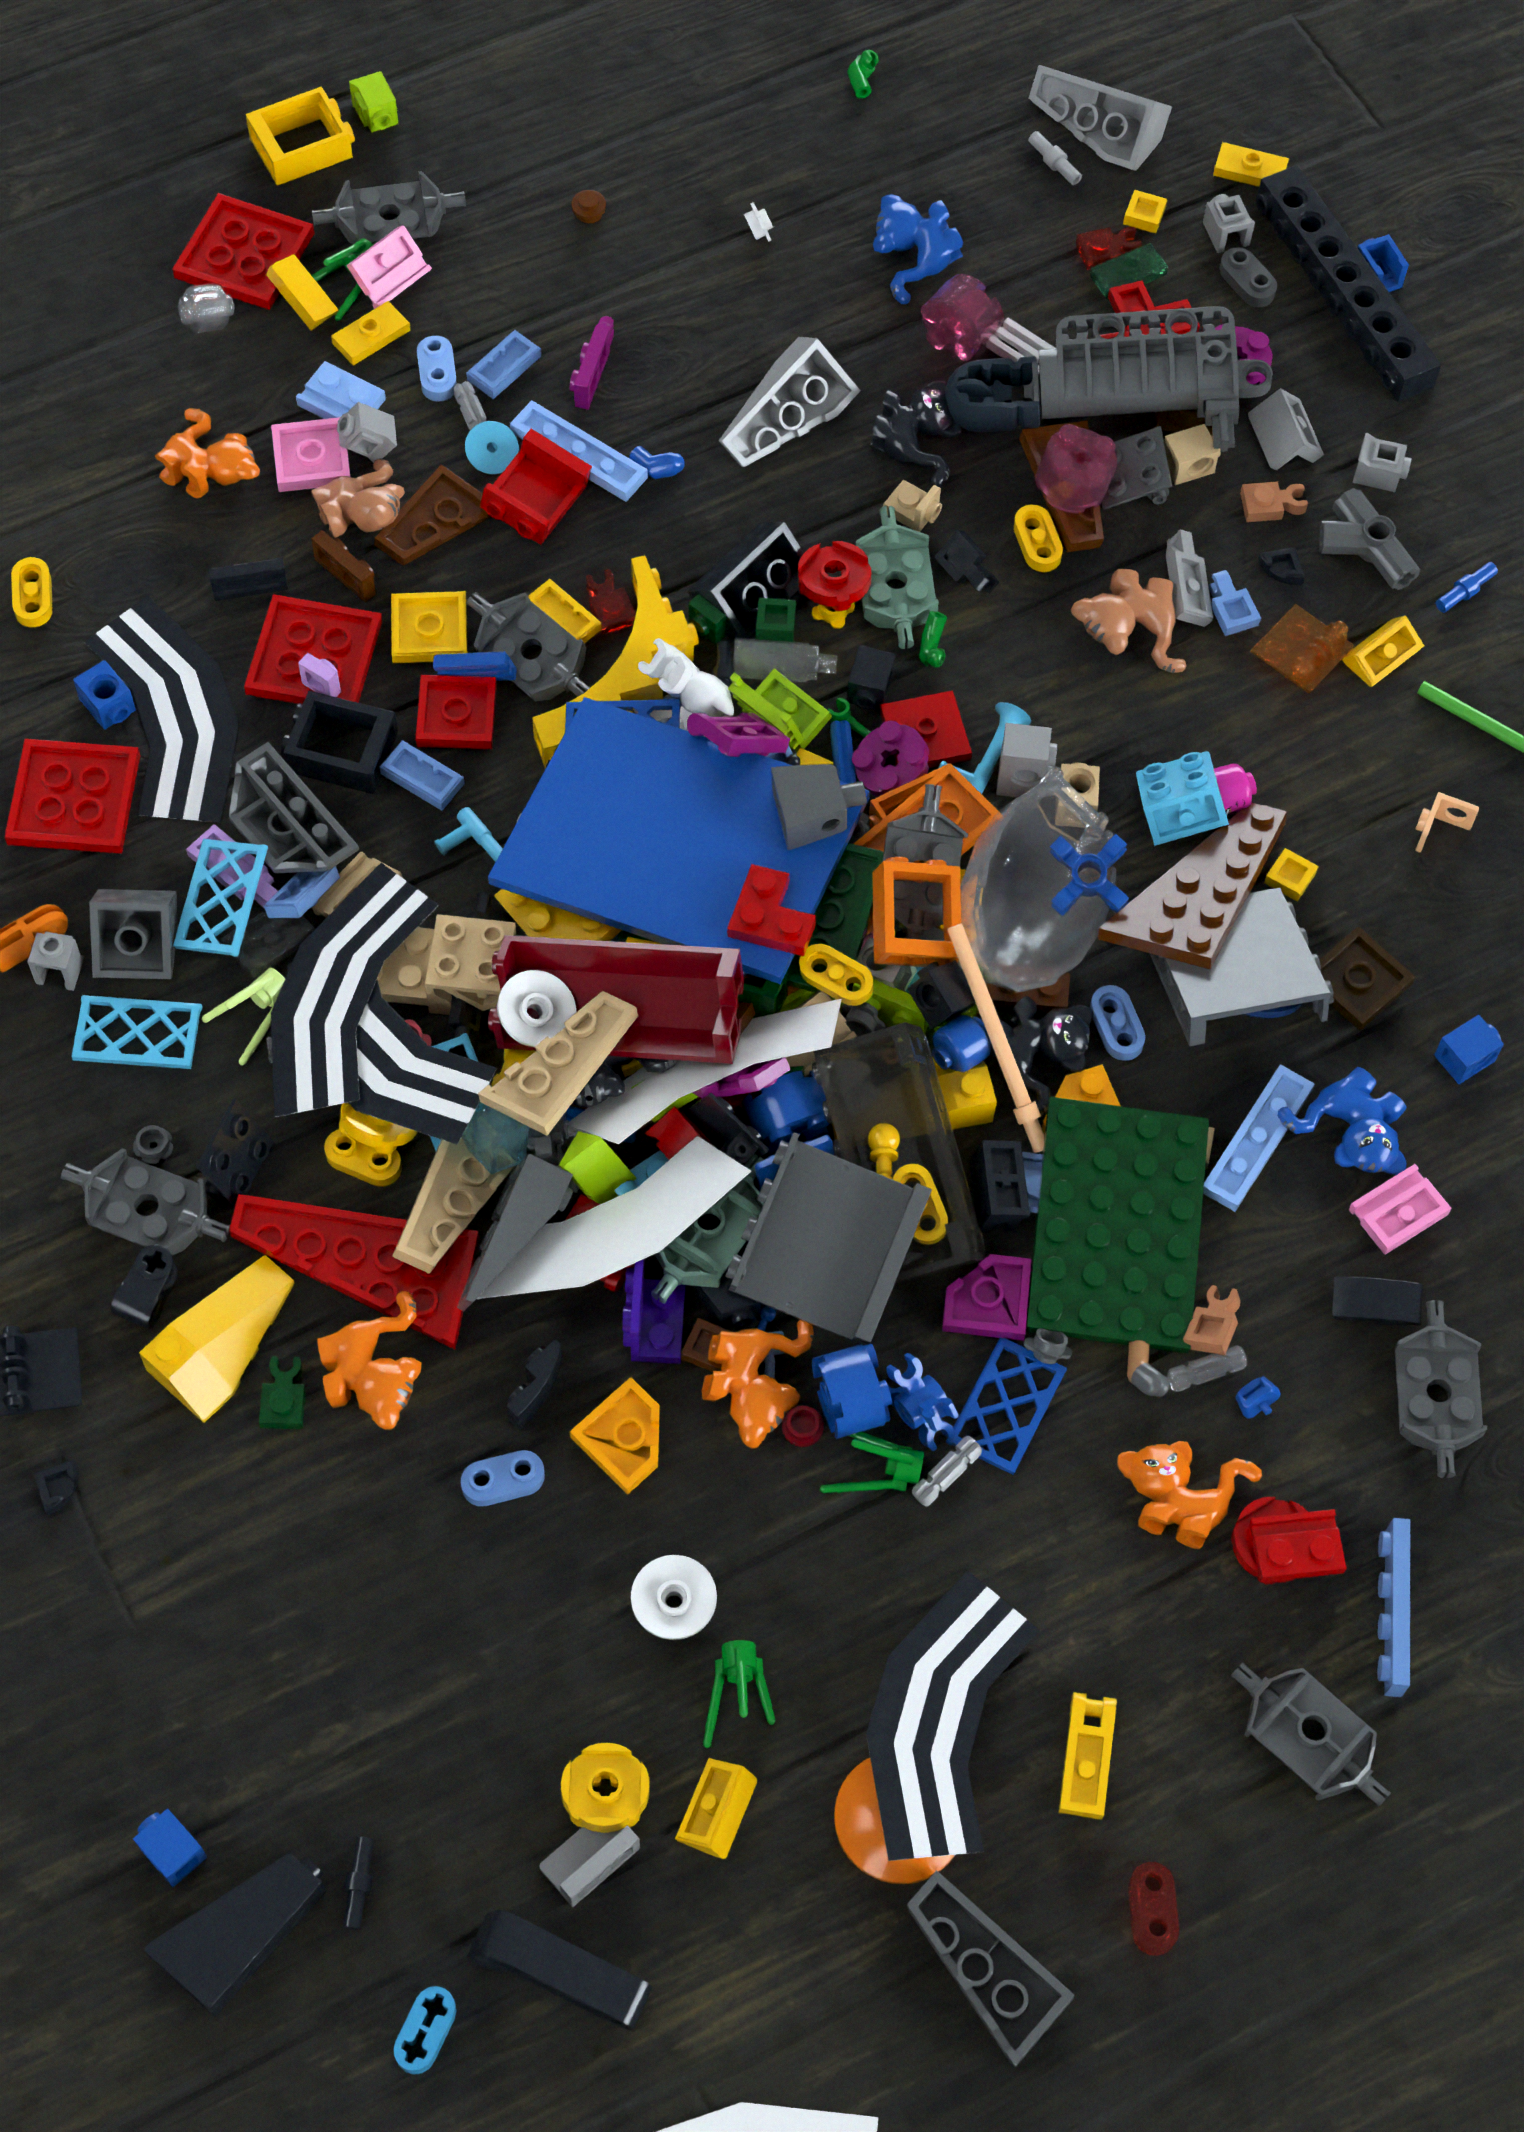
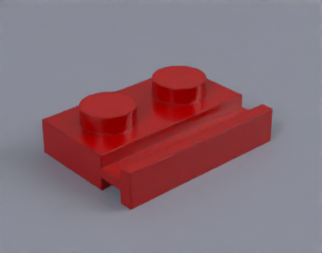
[1249,1509,1346,1582]

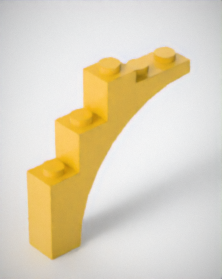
[532,555,699,768]

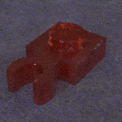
[1076,226,1142,270]
[586,569,636,635]

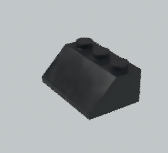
[687,522,805,650]

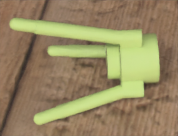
[202,968,285,1065]

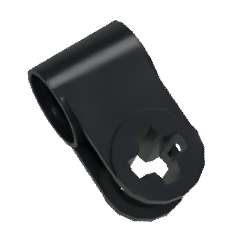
[111,1244,178,1330]

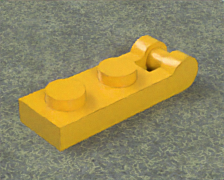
[1058,1692,1117,1820]

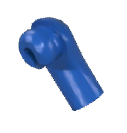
[629,446,685,479]

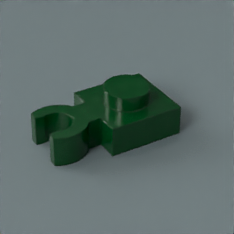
[259,1356,306,1429]

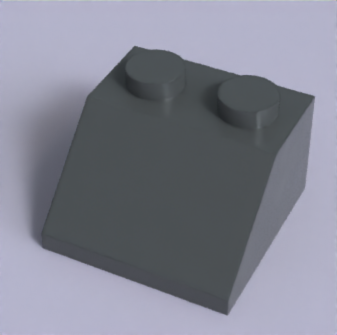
[89,889,178,979]

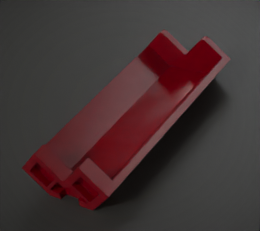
[488,935,744,1064]

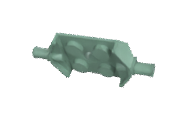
[856,506,939,649]
[651,1154,764,1304]

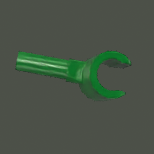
[828,698,871,738]

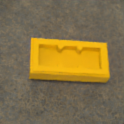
[1213,142,1289,187]
[331,301,410,366]
[529,579,602,644]

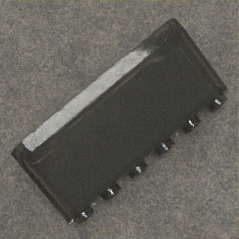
[812,1022,986,1284]

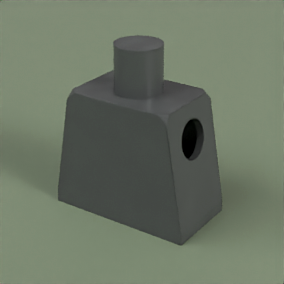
[771,764,867,850]

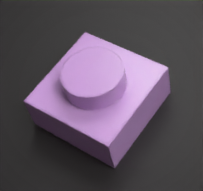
[298,652,341,697]

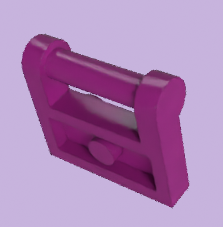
[687,713,790,757]

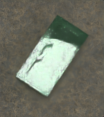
[1090,243,1168,300]

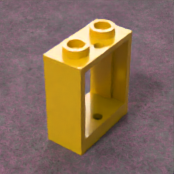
[246,86,355,186]

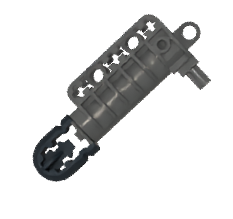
[945,306,1273,452]

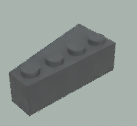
[907,1870,1075,2069]

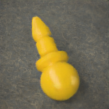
[867,1123,900,1179]

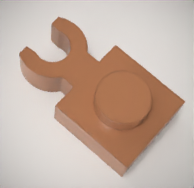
[1240,482,1308,522]
[1183,1285,1240,1355]

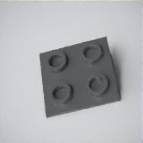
[1093,426,1172,510]

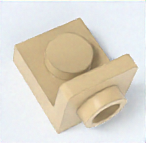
[883,480,942,532]

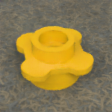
[812,603,855,629]

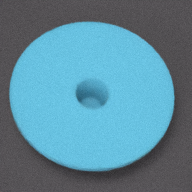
[465,421,519,474]

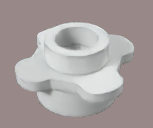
[744,202,773,242]

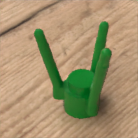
[311,238,373,321]
[820,1432,924,1493]
[703,1640,776,1748]

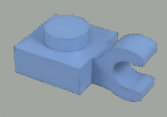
[1209,570,1261,636]

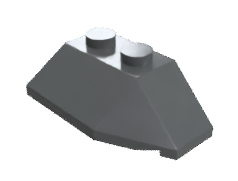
[229,742,359,873]

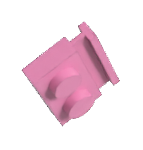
[346,225,432,309]
[1349,1164,1451,1254]

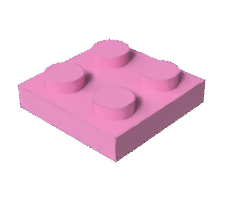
[271,417,351,492]

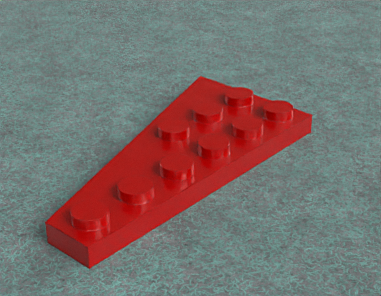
[229,1194,479,1350]

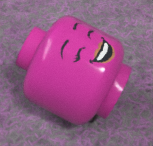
[1214,764,1257,816]

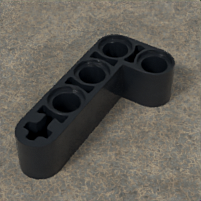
[467,1910,652,2031]

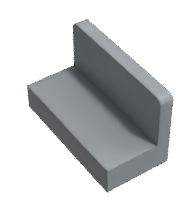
[1248,388,1324,470]
[540,1825,640,1908]

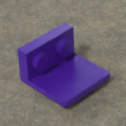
[622,1259,685,1364]

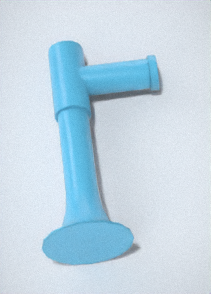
[939,702,1031,794]
[434,807,503,862]

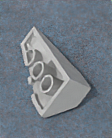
[1028,65,1172,171]
[719,337,861,467]

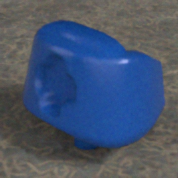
[1235,1376,1281,1419]

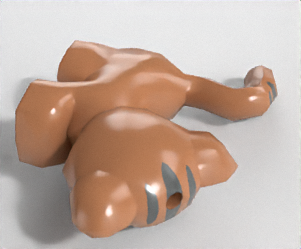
[311,459,405,539]
[1071,569,1186,673]

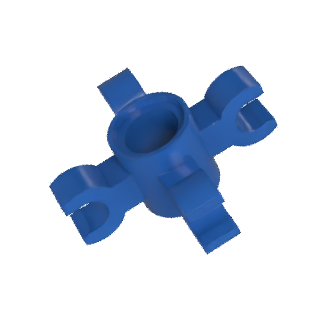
[1049,834,1129,917]
[886,1353,959,1451]

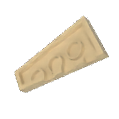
[478,991,638,1136]
[392,1127,524,1274]

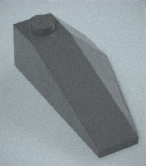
[457,1154,573,1311]

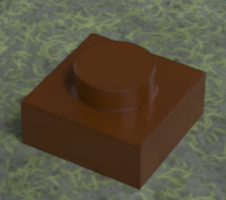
[681,1318,731,1372]

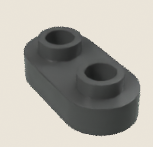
[1219,248,1277,307]

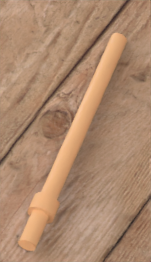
[947,923,1044,1153]

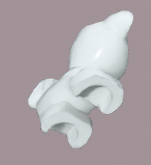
[638,638,734,717]

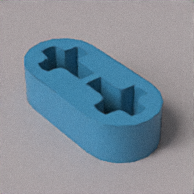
[394,1986,457,2075]

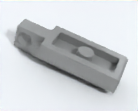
[1166,529,1213,627]

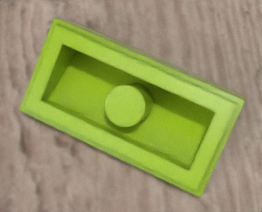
[559,1131,637,1204]

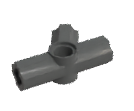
[1319,488,1420,590]

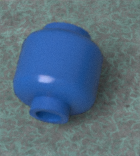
[932,1015,991,1072]

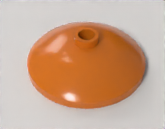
[834,1758,955,1884]

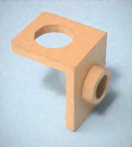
[1415,792,1479,853]

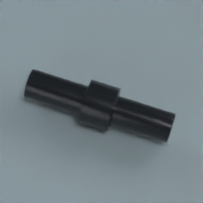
[712,641,735,694]
[342,1837,374,1930]

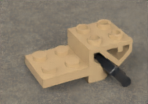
[377,892,516,1055]

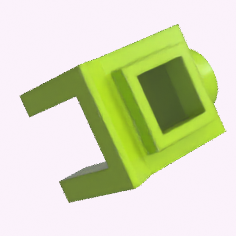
[349,71,398,133]

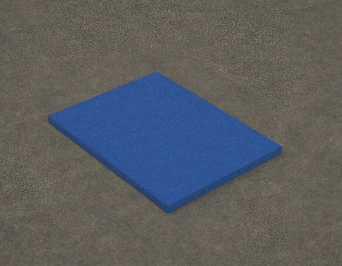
[488,697,869,985]

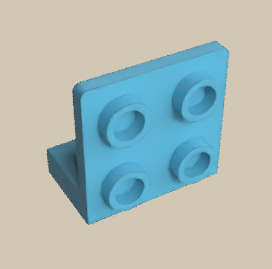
[1136,751,1229,846]

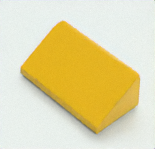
[266,254,339,331]
[1341,615,1424,687]
[675,1758,757,1859]

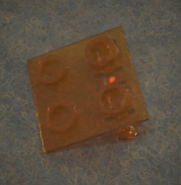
[1250,604,1354,694]

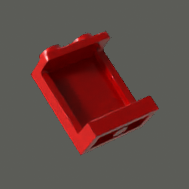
[480,428,592,545]

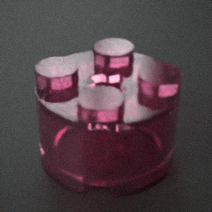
[921,273,1004,361]
[1035,424,1117,513]

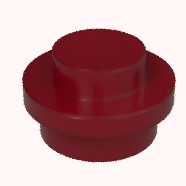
[782,1405,824,1447]

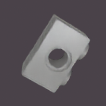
[996,723,1057,800]

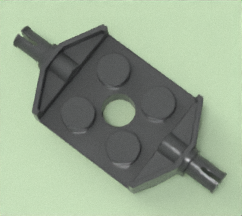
[312,171,466,244]
[467,592,590,702]
[882,784,968,940]
[61,1148,230,1255]
[1394,1300,1487,1478]
[1231,1662,1391,1807]

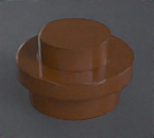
[571,190,606,223]

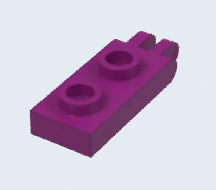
[569,316,614,410]

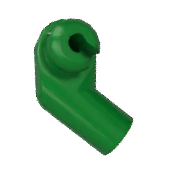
[847,50,879,99]
[919,611,947,668]

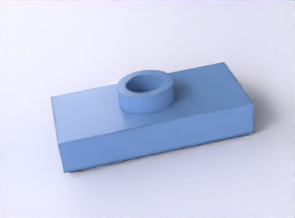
[466,330,541,399]
[380,740,465,811]
[264,866,340,918]

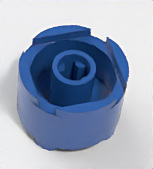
[742,1070,835,1156]
[812,1343,892,1439]

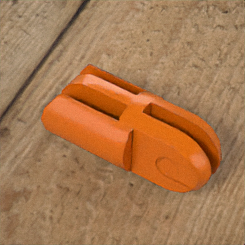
[0,904,68,973]

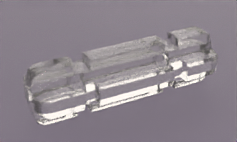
[1167,1345,1247,1392]

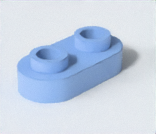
[417,336,457,402]

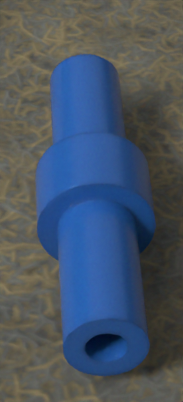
[1436,562,1498,613]

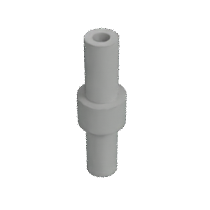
[1028,131,1082,185]

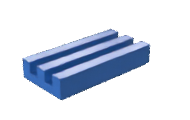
[433,651,517,681]

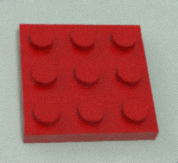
[172,193,315,310]
[244,594,383,704]
[5,739,140,854]

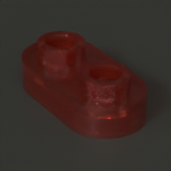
[1128,1862,1179,1956]

